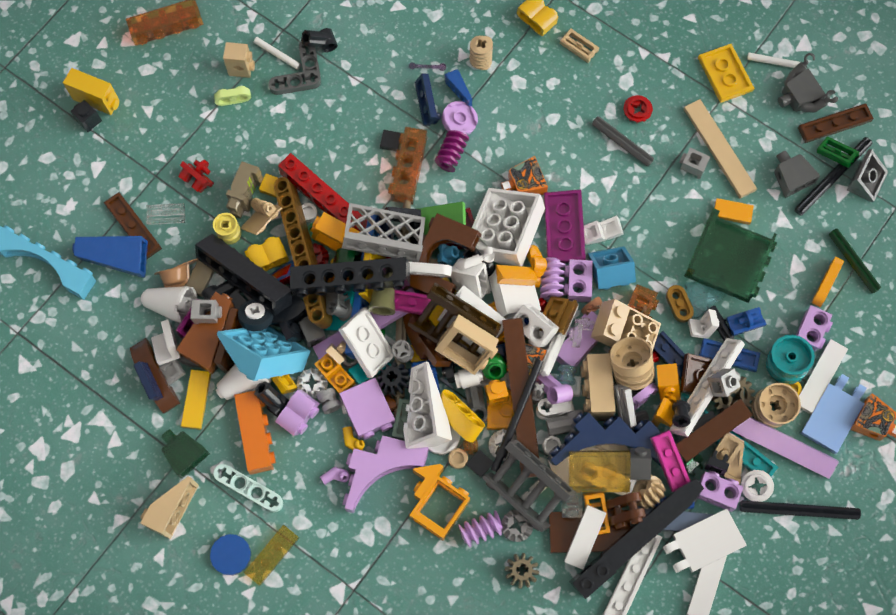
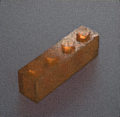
[126,0,204,46]

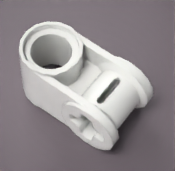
[536,398,575,420]

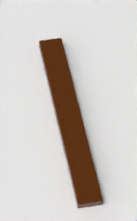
[502,318,539,478]

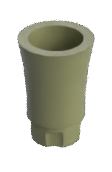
[368,272,395,316]

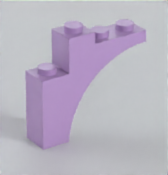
[343,435,429,513]

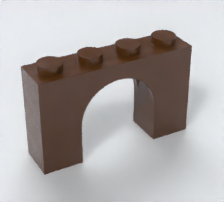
[409,213,482,295]

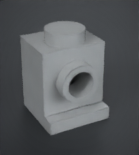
[679,148,710,179]
[191,300,222,324]
[707,368,741,397]

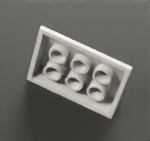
[464,188,545,266]

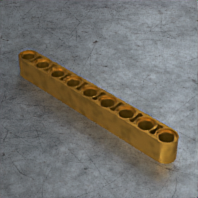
[274,177,333,329]

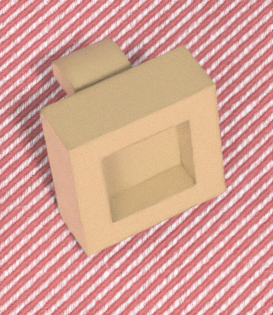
[326,341,346,365]

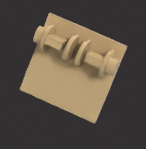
[240,198,282,235]

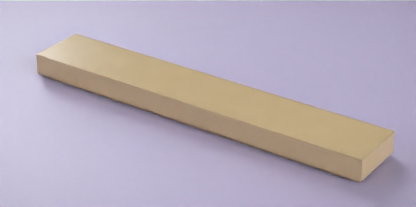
[684,99,757,199]

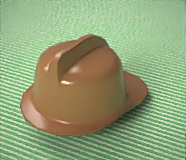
[154,259,198,287]

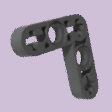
[269,42,321,95]

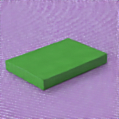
[418,201,466,235]

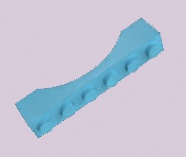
[0,225,96,300]

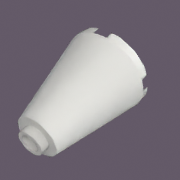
[141,286,197,324]
[216,365,272,400]

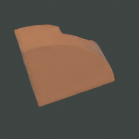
[581,296,602,315]

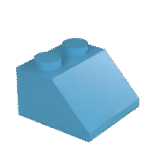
[588,246,636,290]

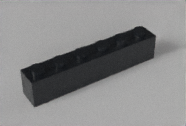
[195,234,292,316]

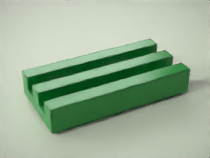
[817,136,859,168]

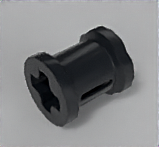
[672,400,691,427]

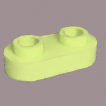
[214,86,251,106]

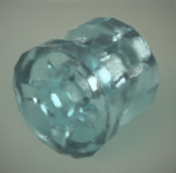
[556,365,577,385]

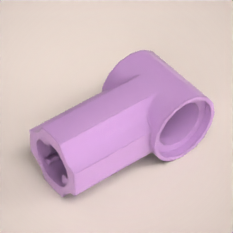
[535,374,573,404]

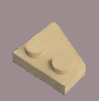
[707,432,744,485]

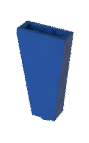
[72,236,148,278]

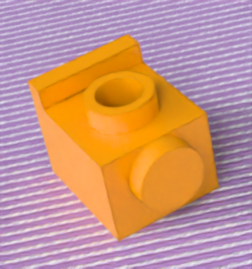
[484,380,509,406]

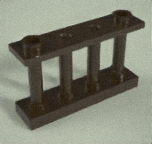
[407,283,501,357]

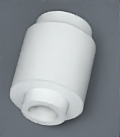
[454,369,484,389]

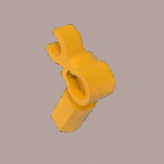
[527,245,547,288]

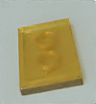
[568,451,630,492]

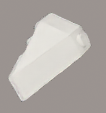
[403,361,452,449]

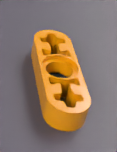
[811,256,844,307]

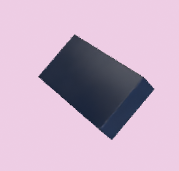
[134,361,163,401]

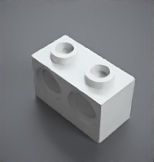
[513,304,559,347]

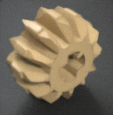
[631,475,666,510]

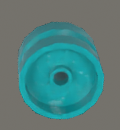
[765,335,815,384]

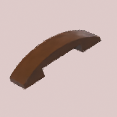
[130,338,180,413]

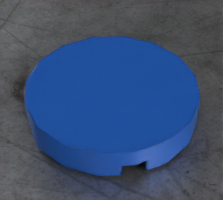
[210,534,251,576]

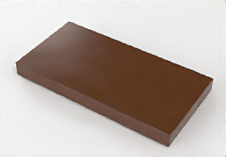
[549,510,630,553]

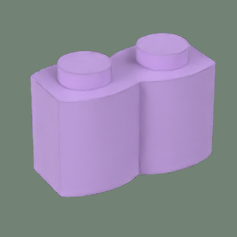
[275,390,320,436]

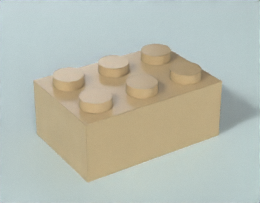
[580,353,615,421]

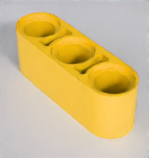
[440,389,485,442]

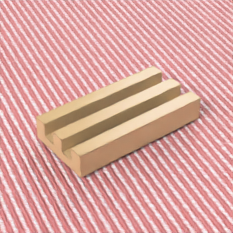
[560,28,599,63]

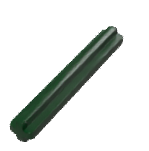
[829,228,881,293]

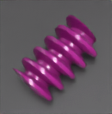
[435,130,469,172]

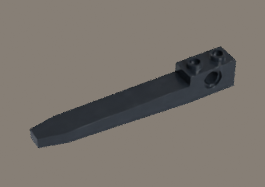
[569,479,704,599]

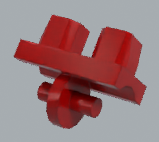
[178,160,214,193]

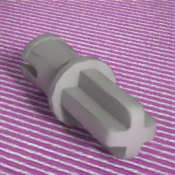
[531,382,545,405]

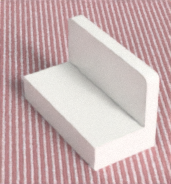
[151,319,181,365]

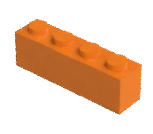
[234,390,276,475]

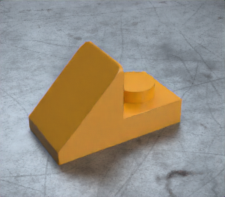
[651,397,674,427]
[412,464,444,501]

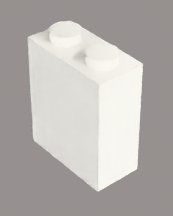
[489,270,541,320]

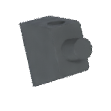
[774,150,820,198]

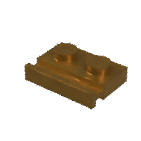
[539,296,578,335]

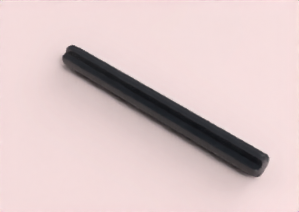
[795,137,872,216]
[739,500,861,520]

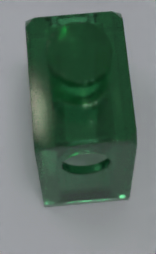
[161,429,210,479]

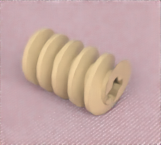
[470,35,493,70]

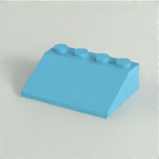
[217,326,310,381]

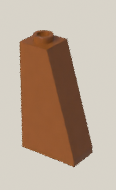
[176,292,235,374]

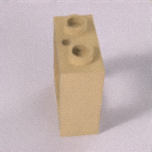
[435,314,499,375]

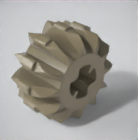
[504,553,539,589]

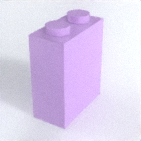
[339,377,395,440]

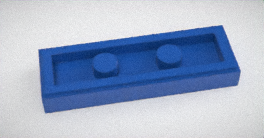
[699,338,760,372]

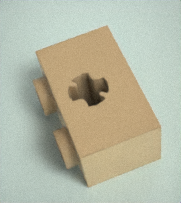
[223,42,255,78]

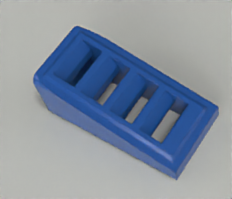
[445,69,472,107]

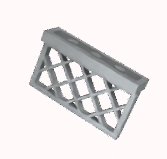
[342,203,425,262]

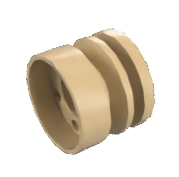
[610,337,655,390]
[751,383,801,428]

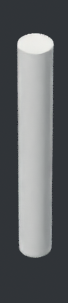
[254,37,301,70]
[747,53,800,68]

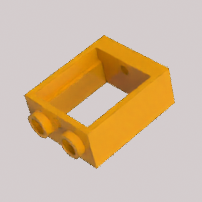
[310,212,360,251]
[410,476,470,541]

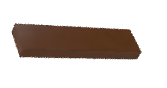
[798,103,874,143]
[104,192,162,259]
[676,399,753,462]

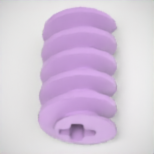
[540,257,565,300]
[458,510,503,547]

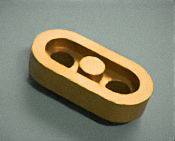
[666,285,694,323]

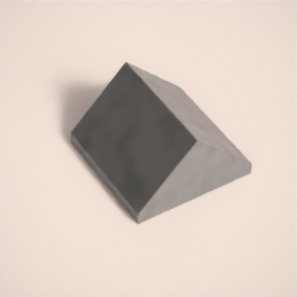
[847,149,888,202]

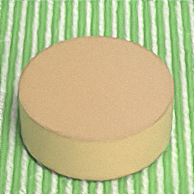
[448,448,468,469]

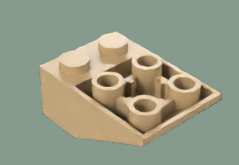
[591,299,661,352]

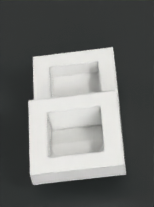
[584,216,624,245]

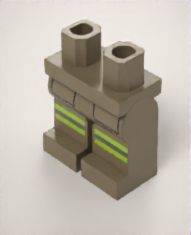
[226,161,263,219]

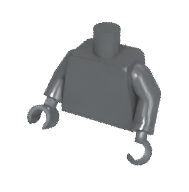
[778,53,838,113]

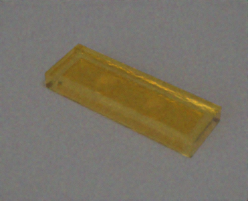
[244,525,299,586]

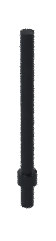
[491,359,544,472]

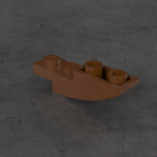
[403,313,452,367]

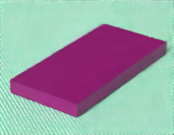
[544,189,586,263]

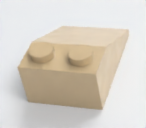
[141,476,199,539]

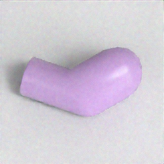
[320,467,350,485]

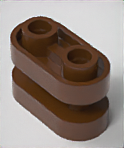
[606,492,646,529]

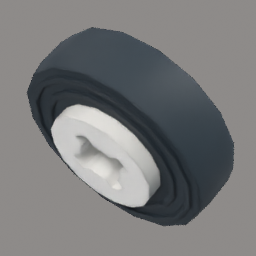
[238,300,273,331]

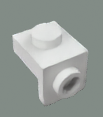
[688,309,719,339]

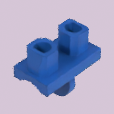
[726,307,767,336]

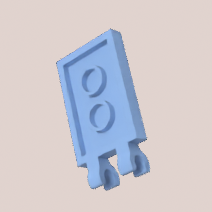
[800,374,867,454]

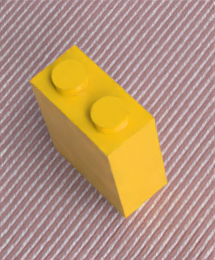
[63,68,120,115]

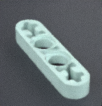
[214,464,283,513]

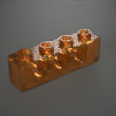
[388,127,427,205]

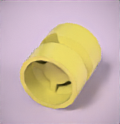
[213,213,241,245]

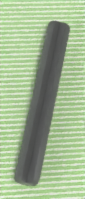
[592,116,654,166]

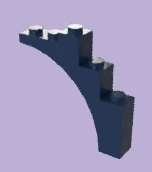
[547,412,682,466]

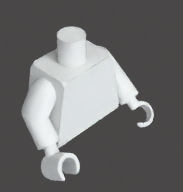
[449,247,495,300]

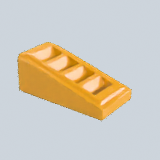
[583,491,610,535]

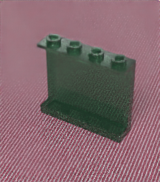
[684,208,777,303]

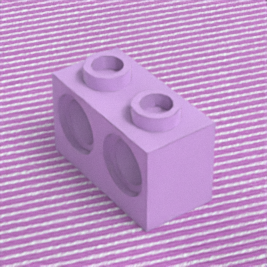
[564,259,593,303]
[796,305,833,352]
[697,471,743,512]

